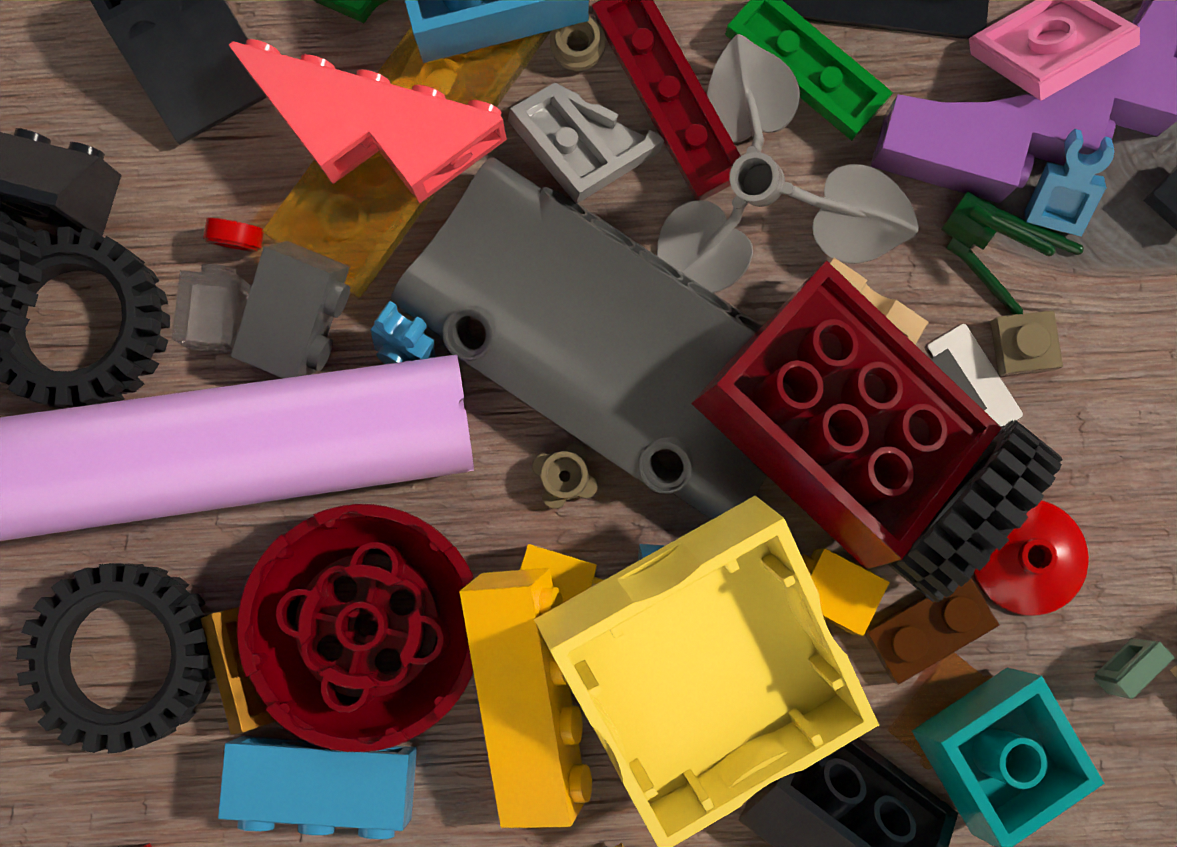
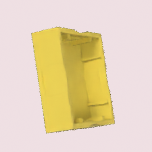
[534,496,879,847]

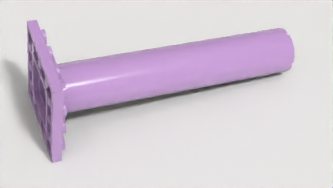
[0,355,474,541]

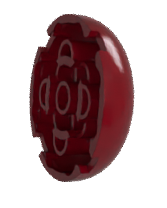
[237,504,474,752]

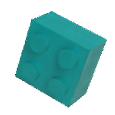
[912,668,1105,847]

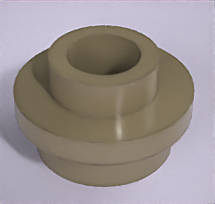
[550,17,606,71]

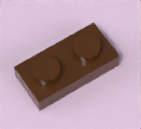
[865,578,1000,685]

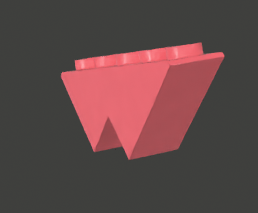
[229,39,507,203]

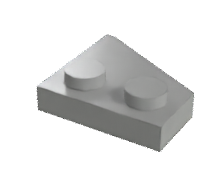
[508,82,664,204]

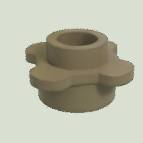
[532,443,598,509]

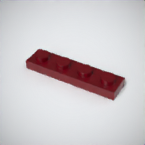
[591,0,741,201]

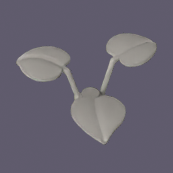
[657,34,919,293]

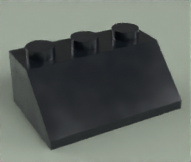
[0,128,122,236]
[739,738,958,847]

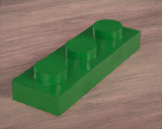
[725,0,893,141]

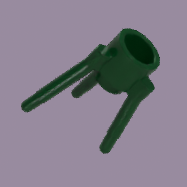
[941,192,1084,315]

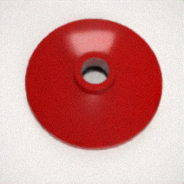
[973,500,1089,616]

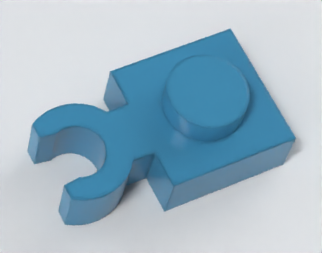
[1025,129,1114,237]
[371,301,435,364]

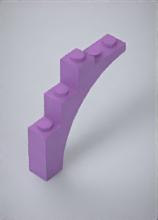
[870,0,1177,203]

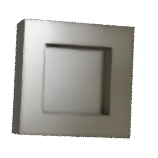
[990,310,1063,377]

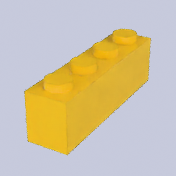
[459,568,592,828]

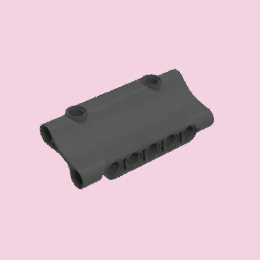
[390,157,767,520]

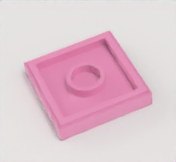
[969,0,1140,101]

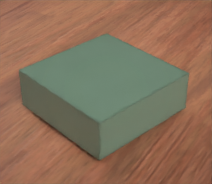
[1093,638,1175,699]

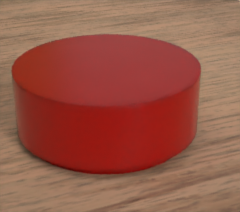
[203,218,264,252]

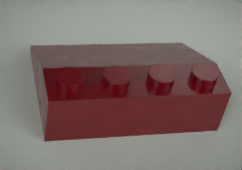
[691,260,1002,570]

